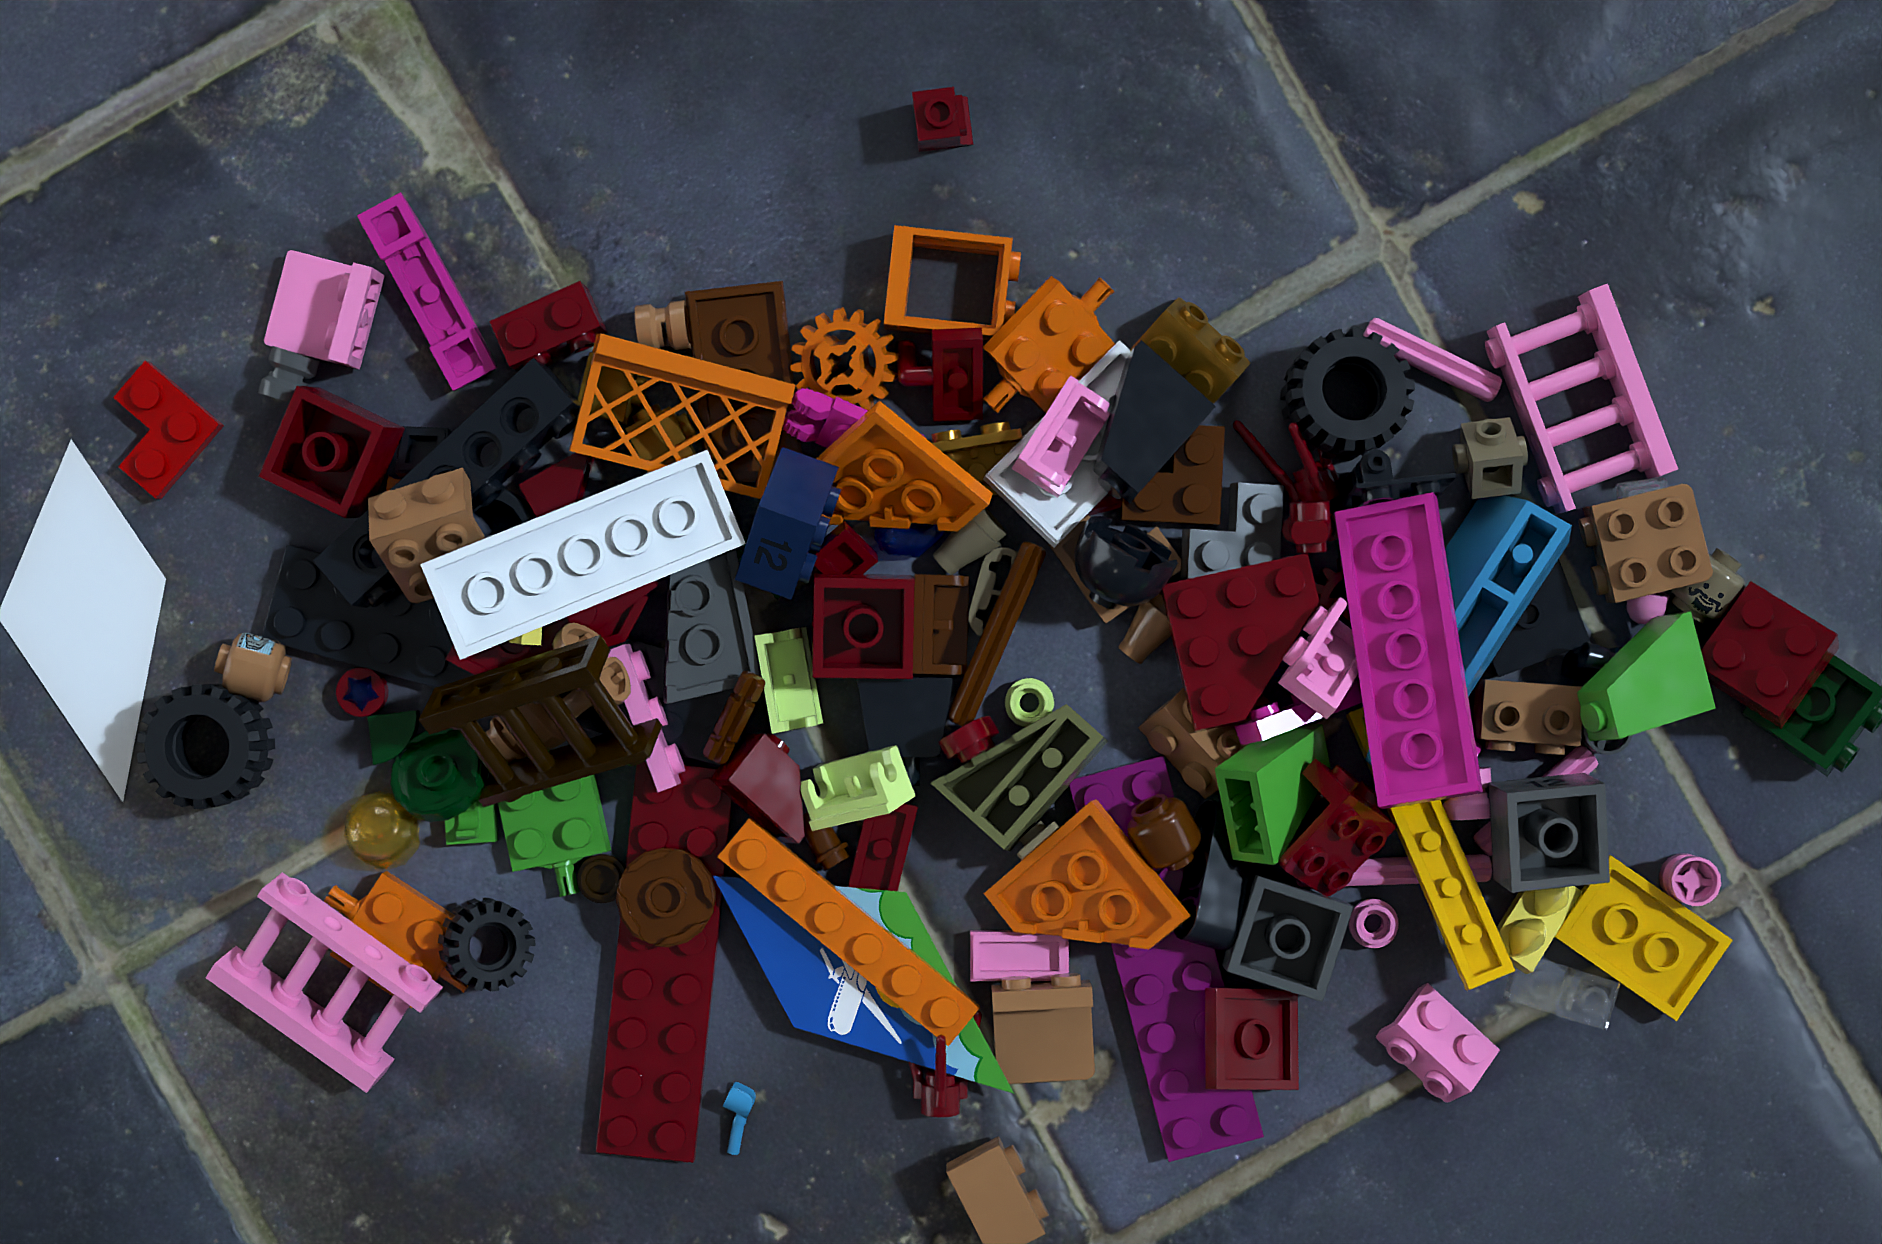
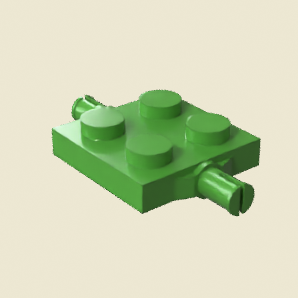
[498,750,611,897]

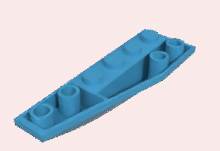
[1365,495,1572,765]

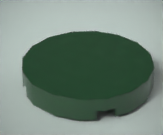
[390,728,488,822]

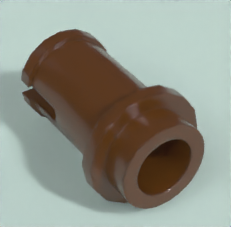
[803,812,849,871]

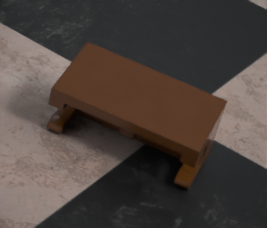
[913,574,969,675]

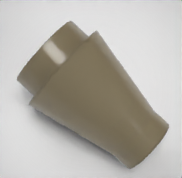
[933,508,1007,575]

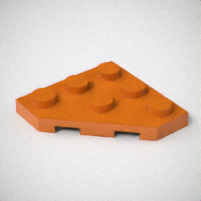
[816,400,993,532]
[984,799,1191,949]

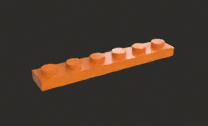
[718,817,980,1046]

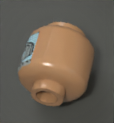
[214,632,292,702]

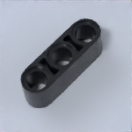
[1174,800,1252,952]

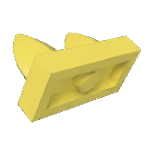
[1497,886,1582,974]

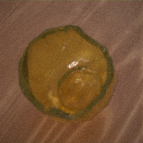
[344,791,420,871]

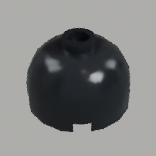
[1074,516,1178,609]

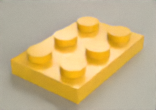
[1555,855,1733,1021]

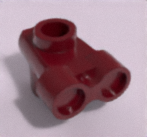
[1282,500,1338,553]

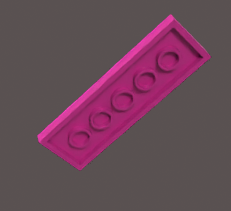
[1334,492,1483,809]

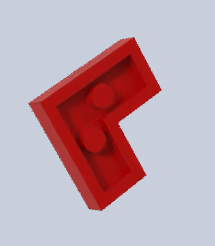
[113,361,224,500]

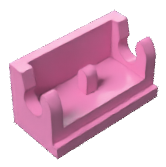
[1011,375,1111,498]

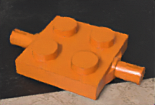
[983,276,1115,414]
[324,871,469,1008]

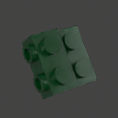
[1742,655,1882,777]

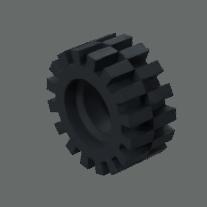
[438,898,536,992]

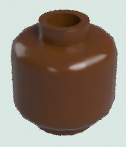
[1127,794,1201,871]

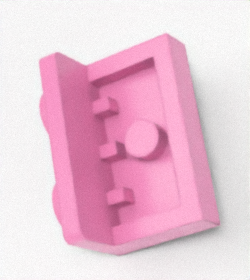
[1278,597,1358,719]
[1376,983,1500,1103]

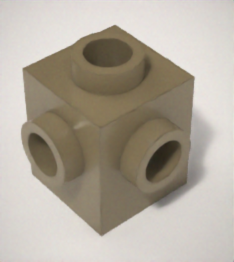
[1452,417,1528,499]

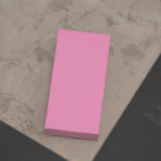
[970,930,1069,981]

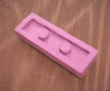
[608,644,685,792]

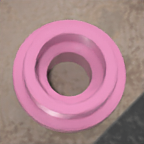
[1348,898,1399,948]

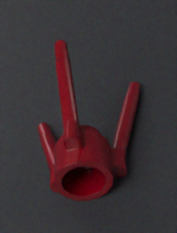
[1233,420,1341,502]
[909,1010,982,1117]

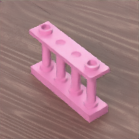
[1485,283,1678,514]
[206,872,443,1093]

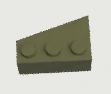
[931,704,1108,852]

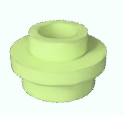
[1005,678,1054,727]

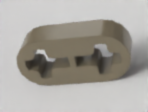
[968,547,1018,636]

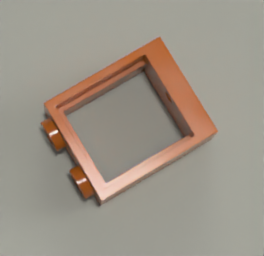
[884,225,1021,341]

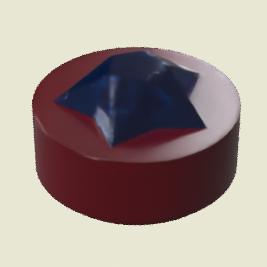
[336,668,389,717]

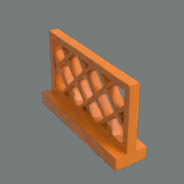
[569,333,796,499]

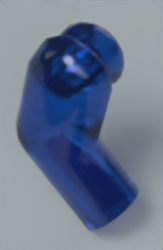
[874,524,948,558]

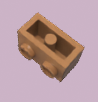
[1473,679,1582,755]
[946,1136,1049,1244]

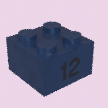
[735,447,841,600]

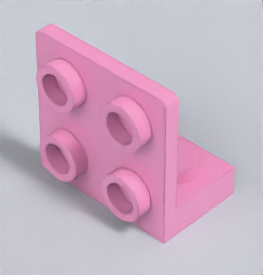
[264,250,385,370]

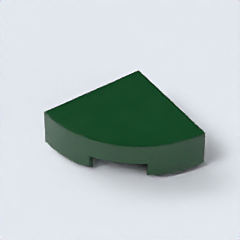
[367,710,420,765]

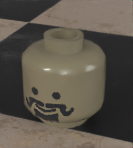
[1671,548,1746,624]

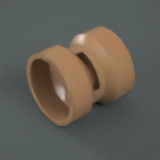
[635,300,691,351]

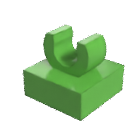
[445,797,499,845]

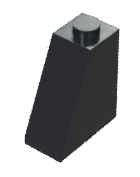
[1093,340,1216,503]

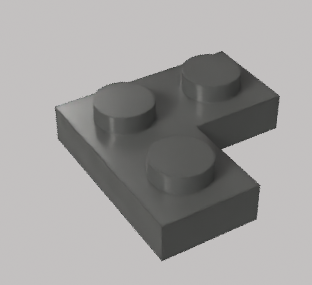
[1180,482,1284,579]

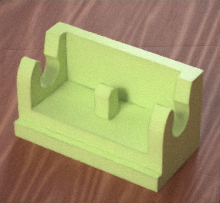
[755,627,823,734]
[801,745,915,831]

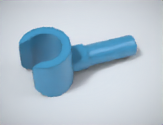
[722,1082,756,1155]

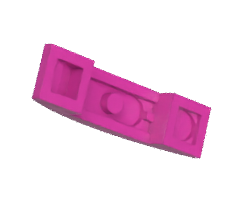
[357,192,497,391]

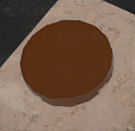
[616,847,716,947]

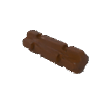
[703,671,765,764]

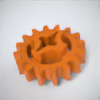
[790,307,899,411]

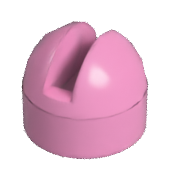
[1626,592,1670,624]

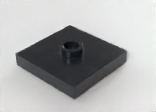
[1490,559,1591,678]

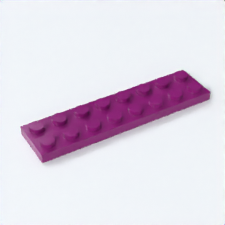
[1069,755,1264,1162]

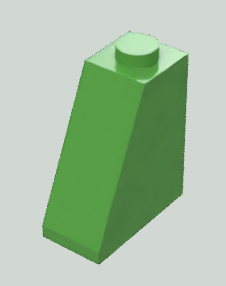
[1577,611,1716,741]
[1215,723,1331,865]

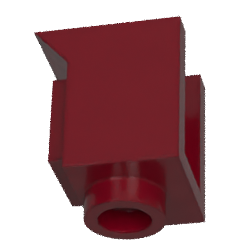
[912,87,974,152]

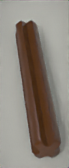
[947,542,1046,727]

